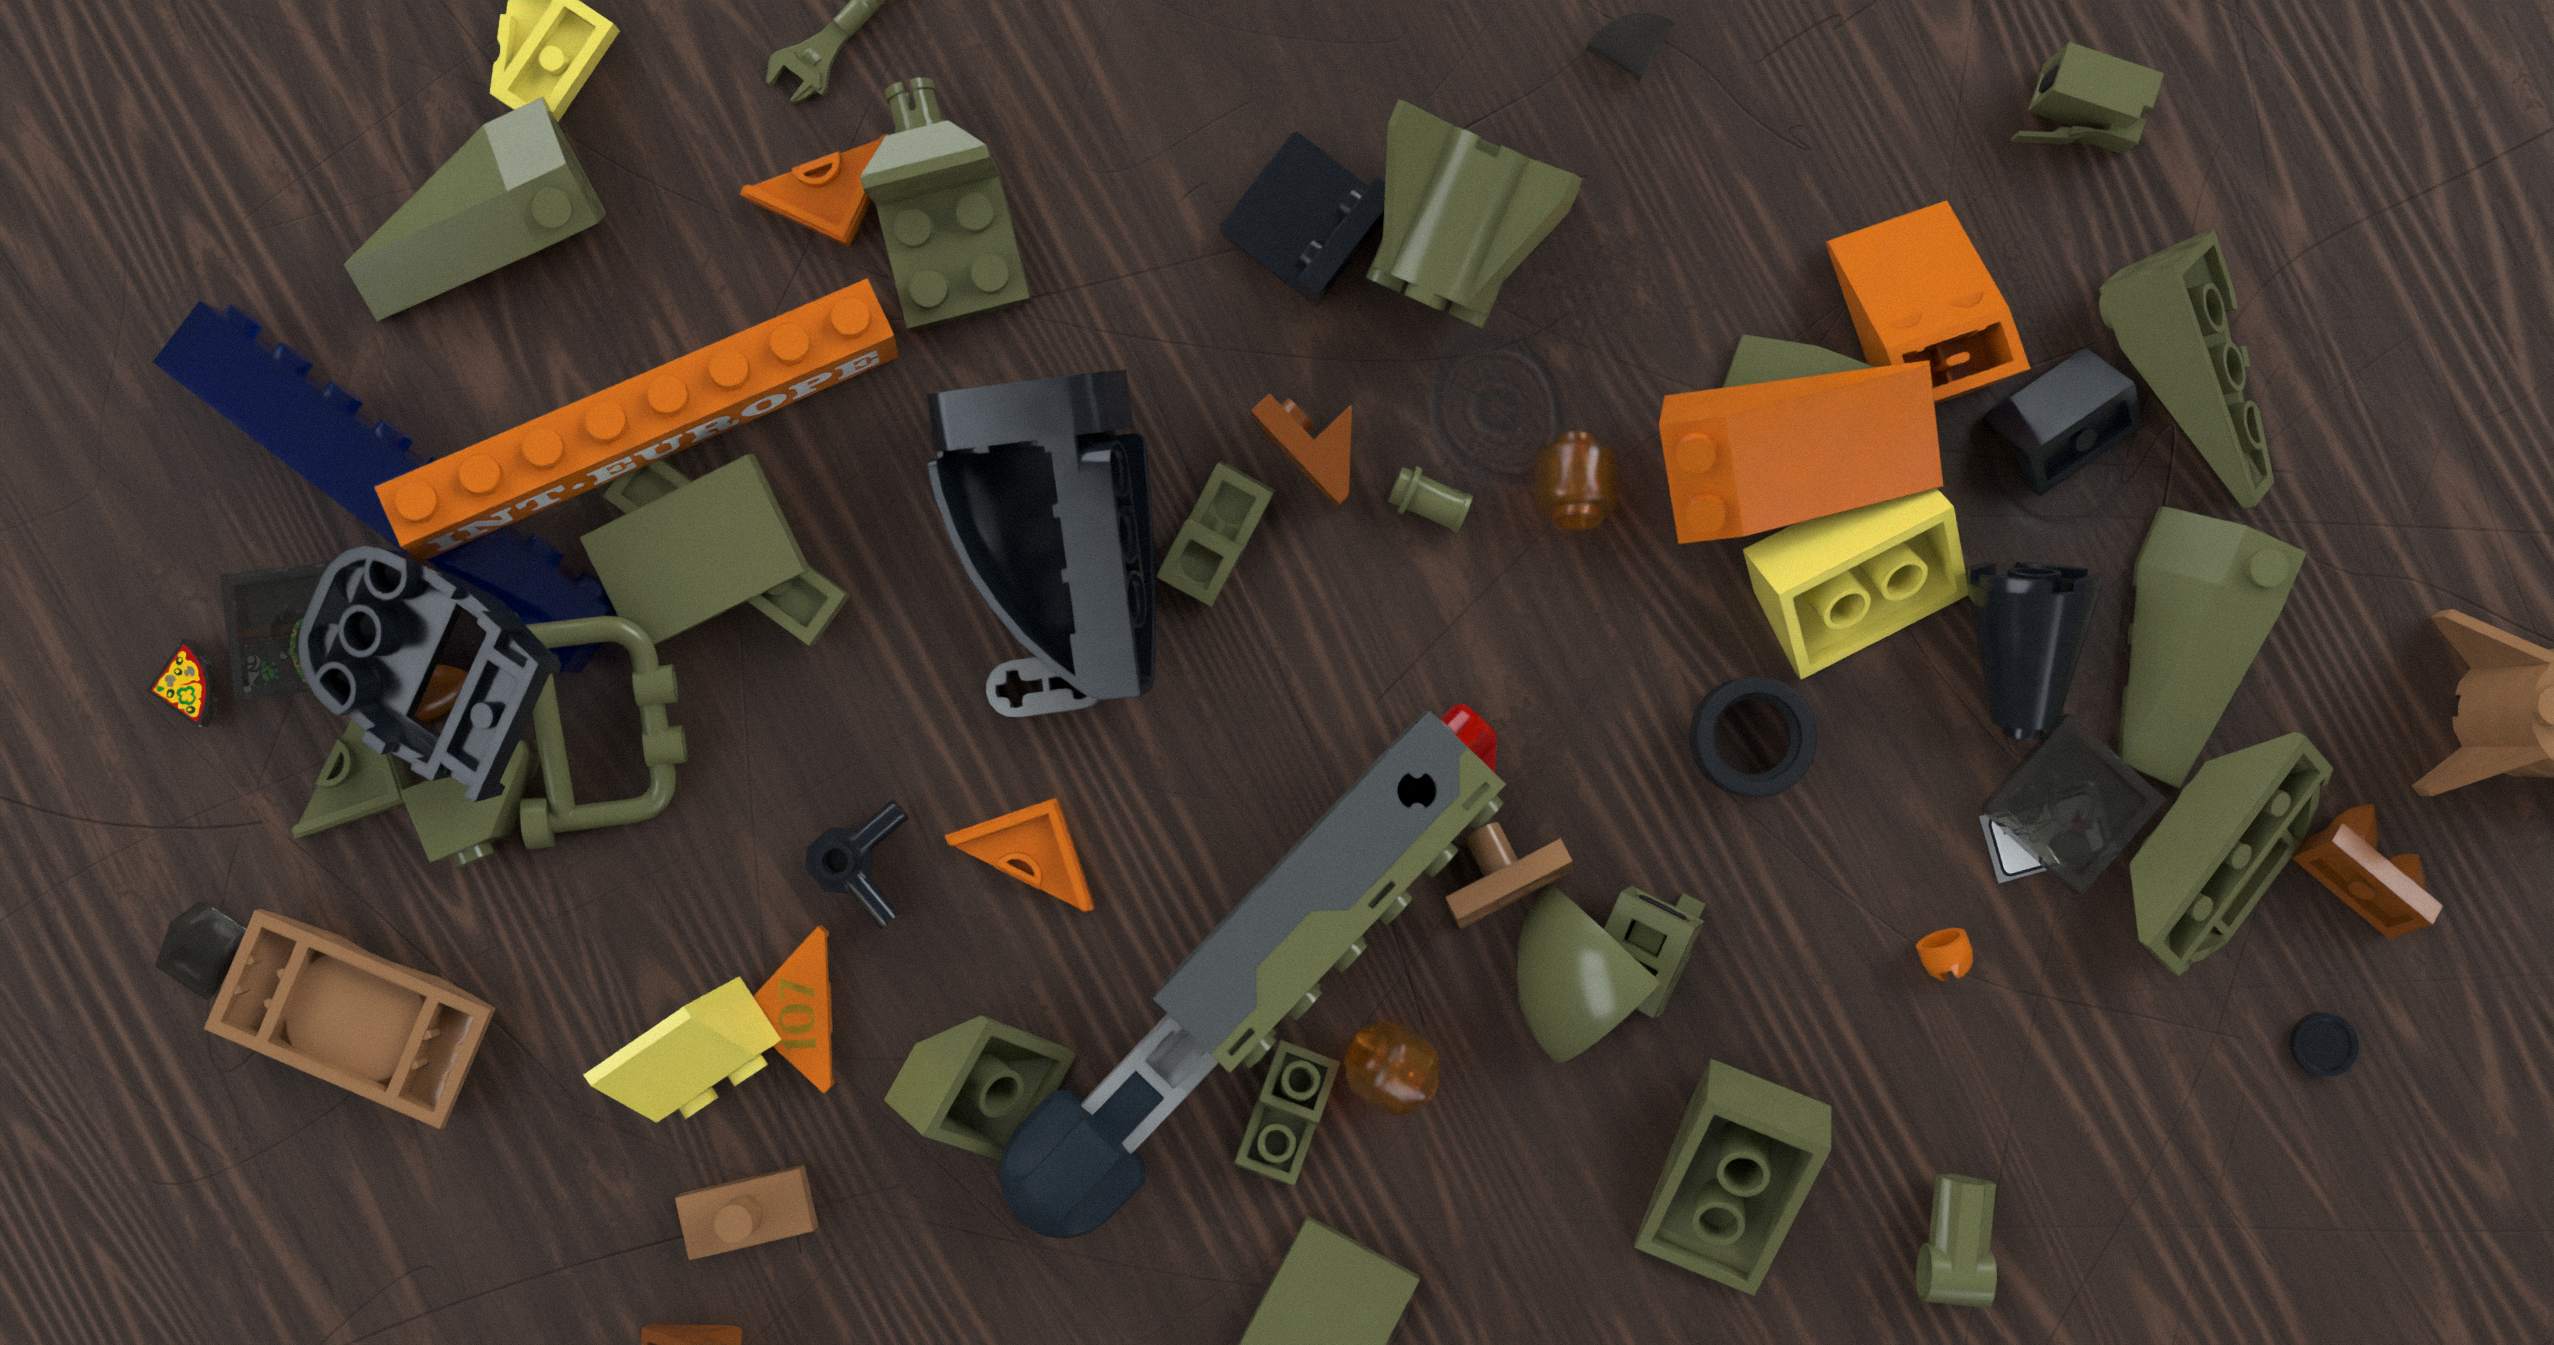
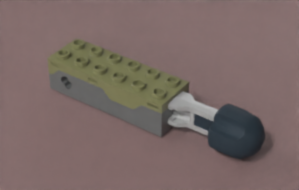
[998,704,1506,1239]

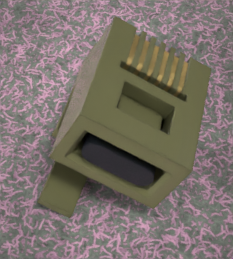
[2010,42,2164,154]
[1604,886,1706,1018]

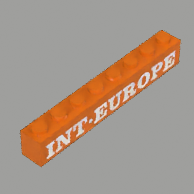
[374,278,899,560]

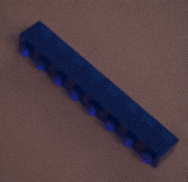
[153,301,618,674]

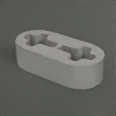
[986,657,1100,718]

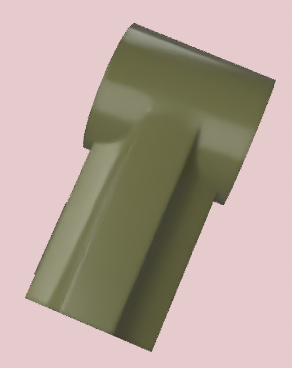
[1916,1173,1997,1309]

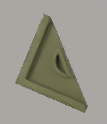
[292,719,410,839]

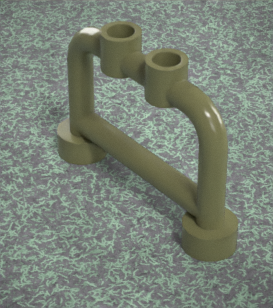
[515,613,688,850]

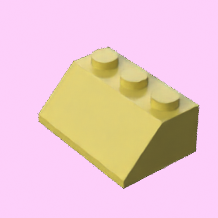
[1743,488,1969,680]

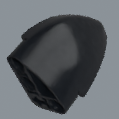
[926,370,1156,700]

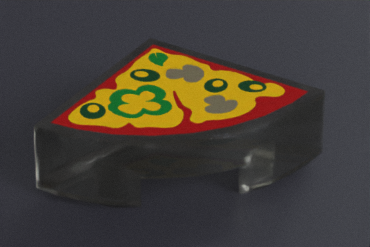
[147,639,219,727]

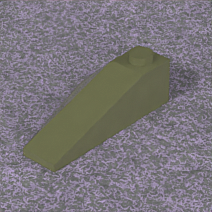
[343,96,606,321]
[2099,229,2274,508]
[2117,506,2307,789]

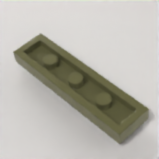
[603,459,851,646]

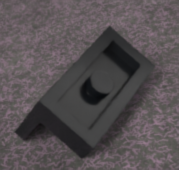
[1984,348,2144,497]

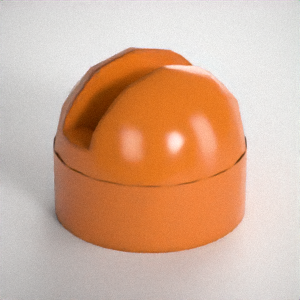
[1916,928,1973,981]

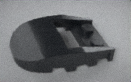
[298,546,562,802]

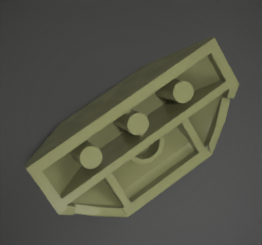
[2130,732,2334,976]

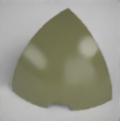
[1516,884,1661,1063]

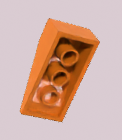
[1659,360,1943,544]

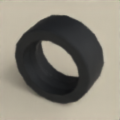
[1688,676,1818,798]

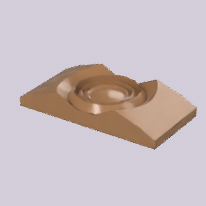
[204,909,496,1129]

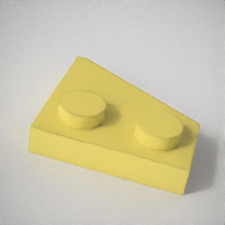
[490,0,620,122]

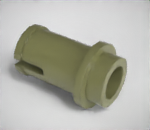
[1387,466,1473,533]

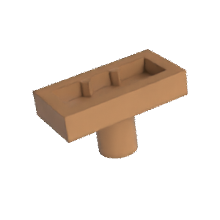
[1445,822,1573,929]
[675,1164,818,1260]

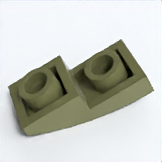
[1233,1040,1340,1187]

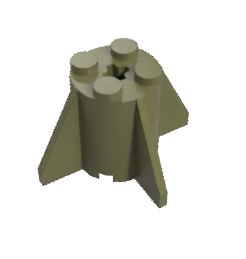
[1366,99,1583,328]

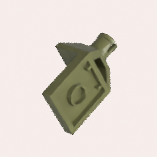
[860,78,1032,333]

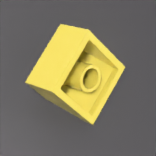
[584,976,781,1123]

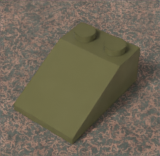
[1634,1058,1831,1296]

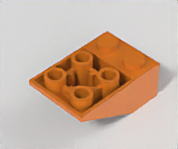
[1826,200,2031,405]

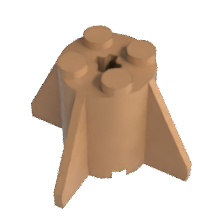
[2412,609,2554,796]

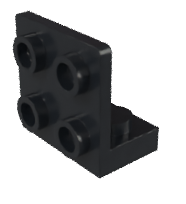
[1220,132,1385,308]

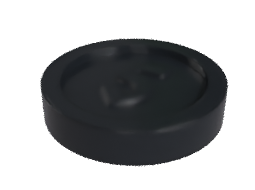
[2290,1012,2359,1077]

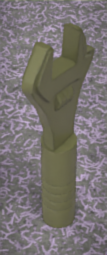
[766,0,886,104]

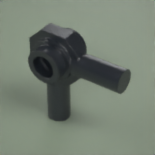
[805,799,909,929]

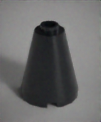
[1967,562,2102,740]

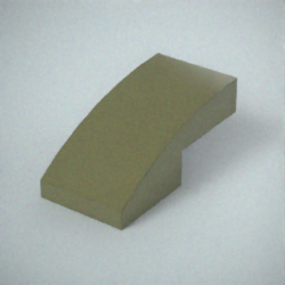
[1156,461,1276,607]

